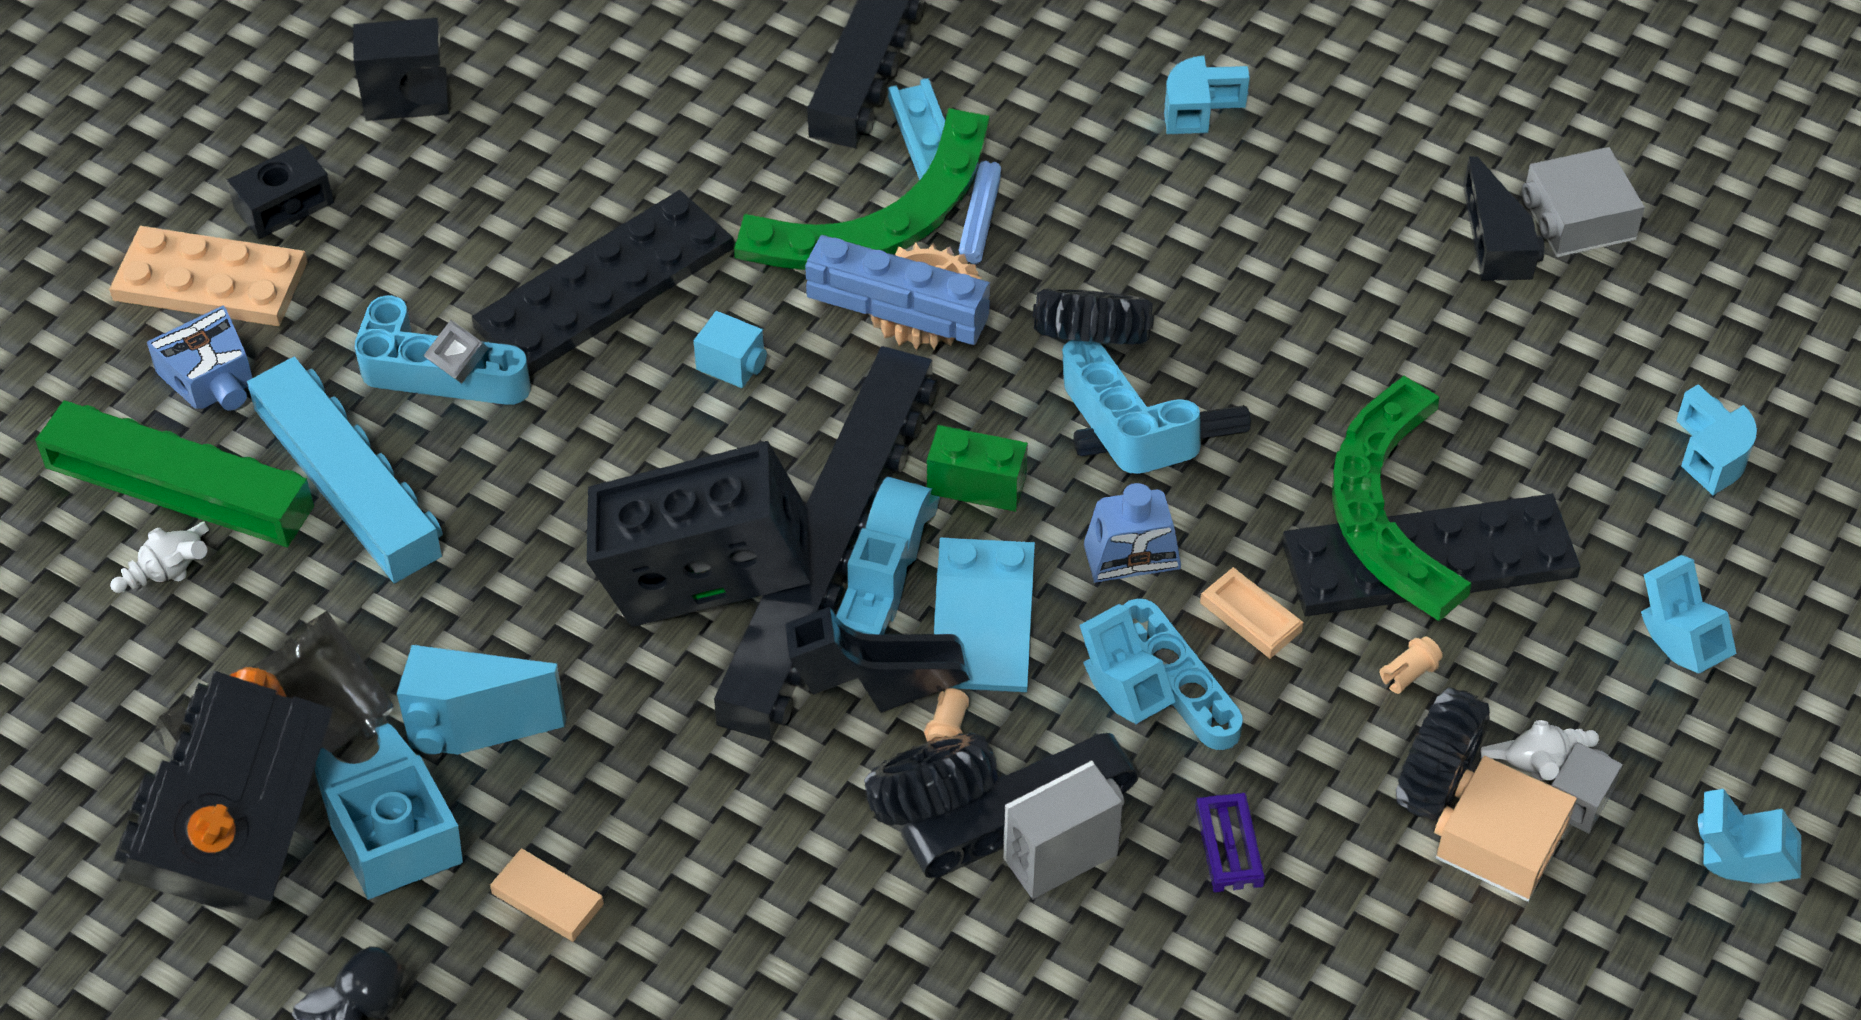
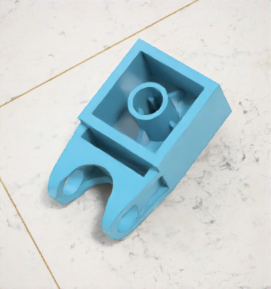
[314,723,463,900]

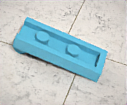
[888,78,945,179]

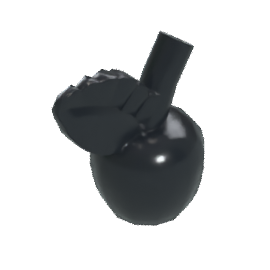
[292,946,407,1020]

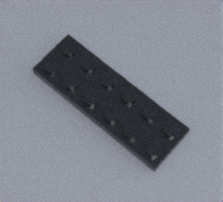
[471,190,734,376]
[1282,493,1581,617]

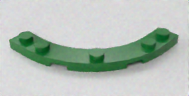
[734,108,990,270]
[1332,376,1471,621]

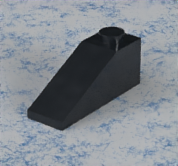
[1463,156,1544,281]

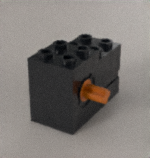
[113,667,333,920]

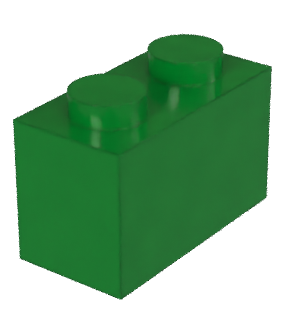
[927,425,1028,512]

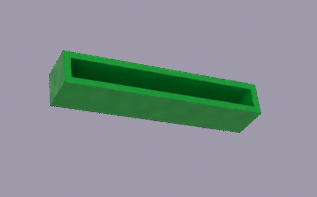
[35,400,314,548]

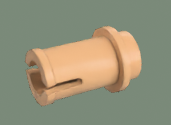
[1380,636,1443,694]
[924,688,970,742]

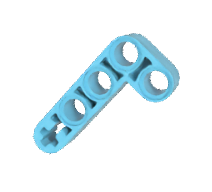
[355,295,531,405]
[1062,340,1201,474]

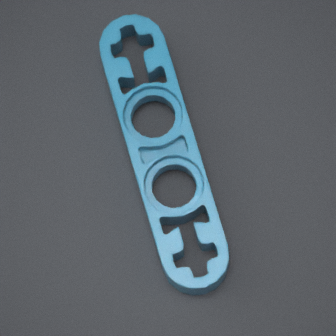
[1123,599,1243,750]

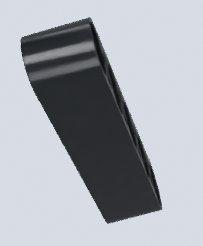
[901,733,1139,878]

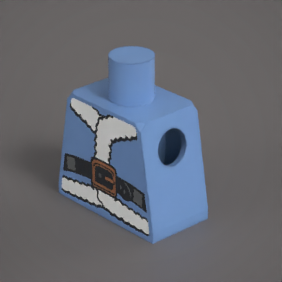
[147,305,252,411]
[1084,483,1181,583]

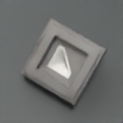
[423,320,489,384]

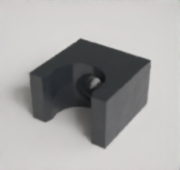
[353,17,449,121]

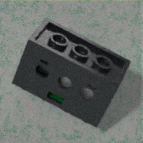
[586,441,810,627]

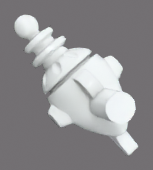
[110,521,209,593]
[1481,720,1599,780]

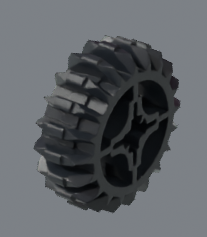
[1032,288,1154,345]
[1396,687,1490,821]
[864,733,999,826]

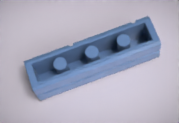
[805,235,990,345]

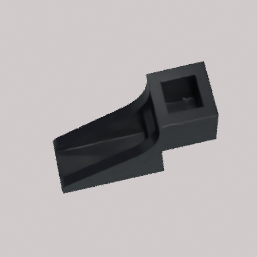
[785,607,970,713]

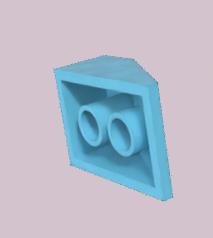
[934,538,1035,692]
[397,645,566,755]

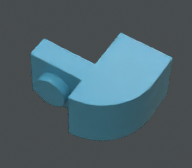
[1164,56,1249,134]
[1676,384,1757,495]
[866,477,940,566]
[836,528,908,634]
[1641,555,1737,674]
[1079,604,1175,724]
[1698,789,1801,884]

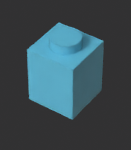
[694,311,767,389]

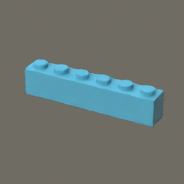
[247,356,443,584]

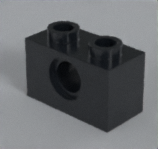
[227,143,334,240]

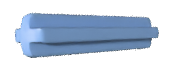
[959,161,1001,265]

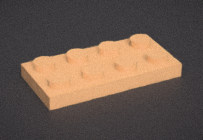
[109,226,308,327]

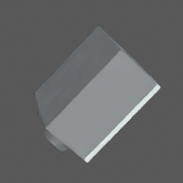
[1522,147,1645,257]
[1003,761,1124,899]

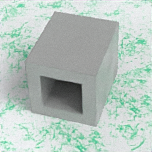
[1551,742,1623,834]

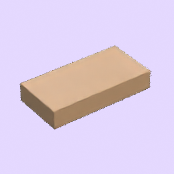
[1200,567,1304,659]
[490,848,604,942]

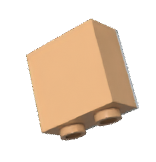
[1434,755,1577,902]

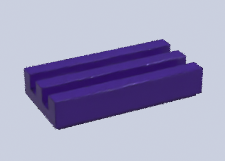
[1195,793,1265,892]

